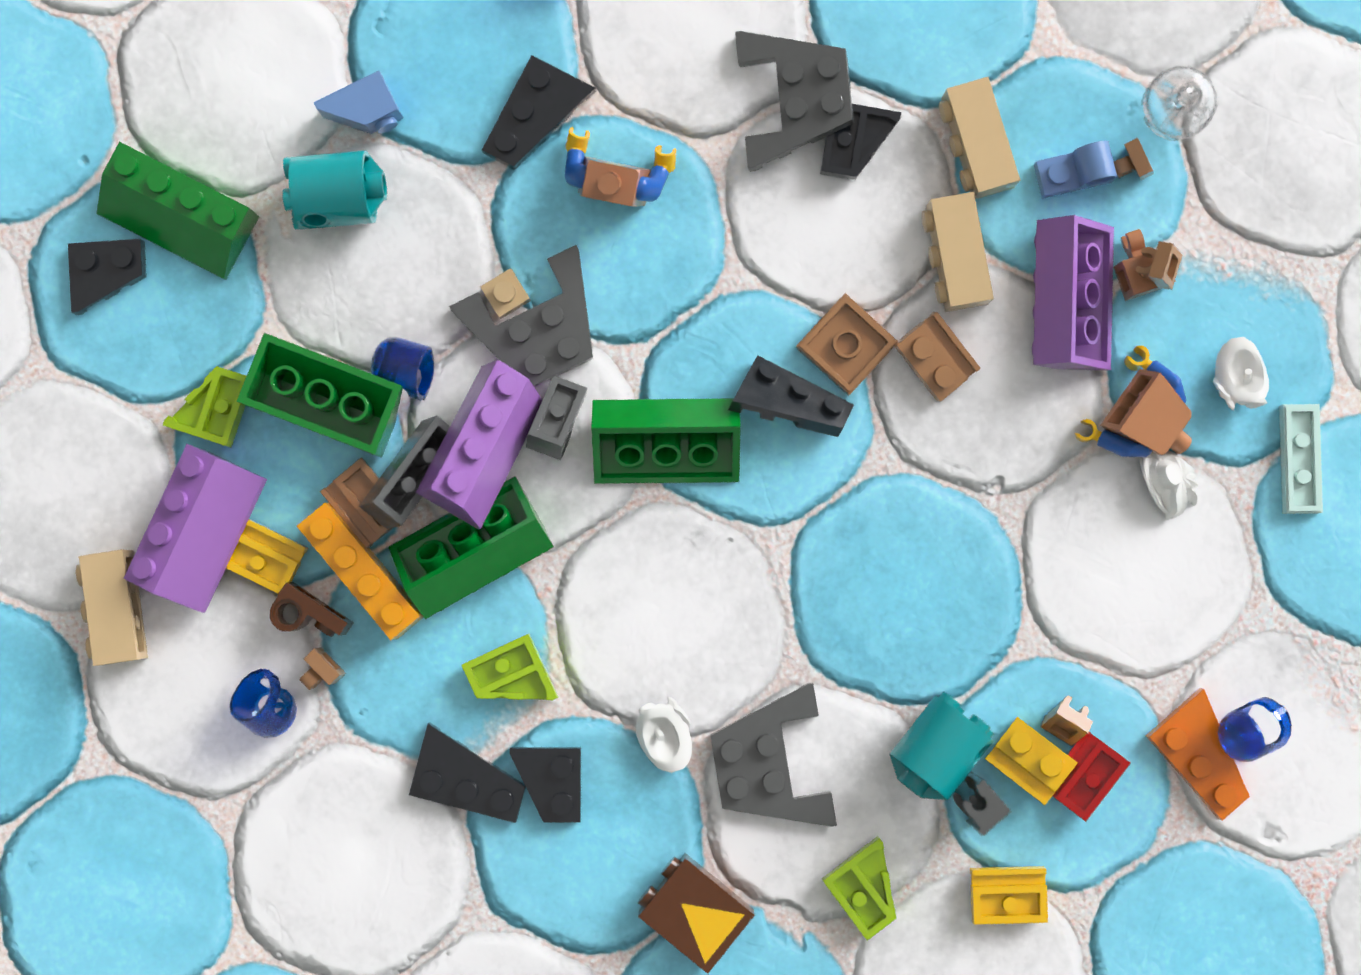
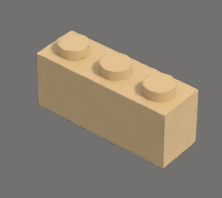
[939,77,1020,199]
[922,192,994,312]
[76,549,148,666]

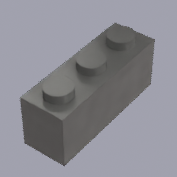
[359,415,450,529]

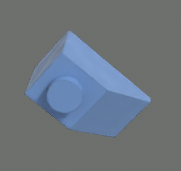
[313,70,403,134]

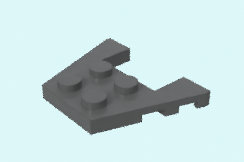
[735,31,854,172]
[449,245,594,387]
[710,683,837,827]

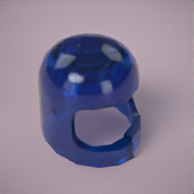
[371,337,434,401]
[229,669,297,738]
[1217,697,1292,762]

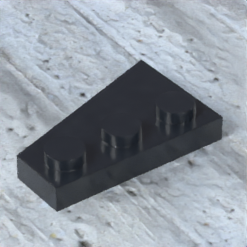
[728,355,854,437]

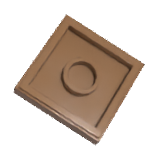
[796,293,897,396]

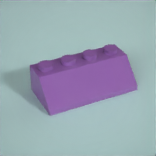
[1032,215,1114,371]
[416,360,542,529]
[124,444,267,613]

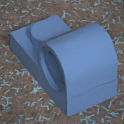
[1034,141,1117,199]

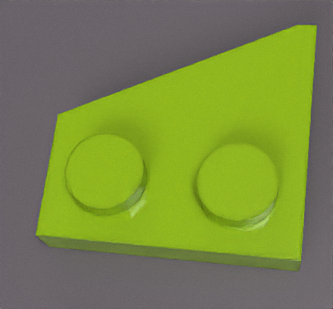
[163,366,246,448]
[461,633,558,700]
[821,836,897,941]

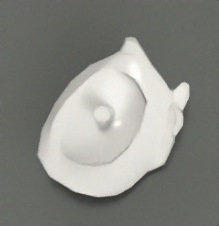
[1213,337,1269,411]
[1140,450,1198,520]
[636,697,692,773]

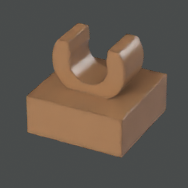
[1114,138,1154,180]
[1136,241,1182,290]
[299,647,346,690]
[1040,695,1093,746]

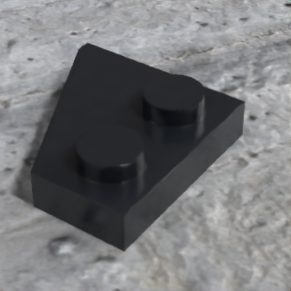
[820,104,902,180]
[68,239,146,315]
[510,747,581,822]

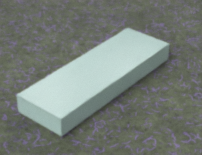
[1279,404,1323,514]

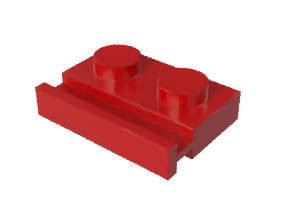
[1053,732,1131,822]

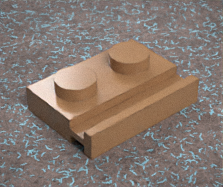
[893,312,981,402]
[320,458,392,548]

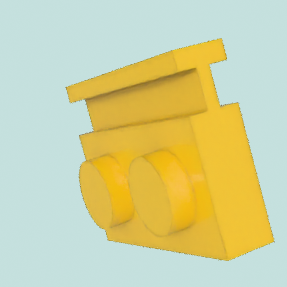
[226,519,308,594]
[985,717,1078,806]
[970,866,1048,925]

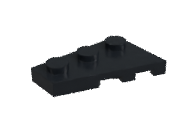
[482,55,596,170]
[409,722,526,823]

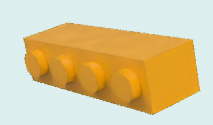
[297,502,423,640]

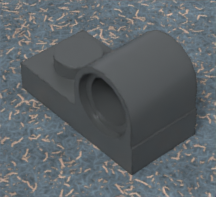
[526,375,587,460]

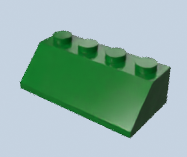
[96,141,259,280]
[237,333,403,458]
[591,398,741,484]
[388,476,554,619]

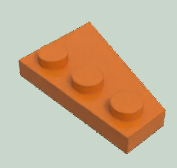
[1146,688,1250,821]

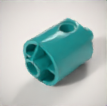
[282,150,388,230]
[889,691,994,800]

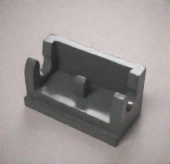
[953,772,1011,836]

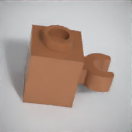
[1114,229,1176,301]

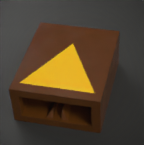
[638,853,755,974]

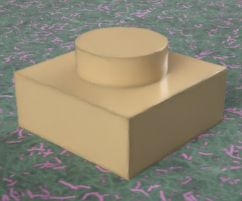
[480,268,531,319]

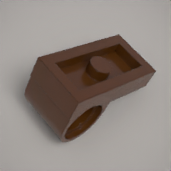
[270,582,354,637]

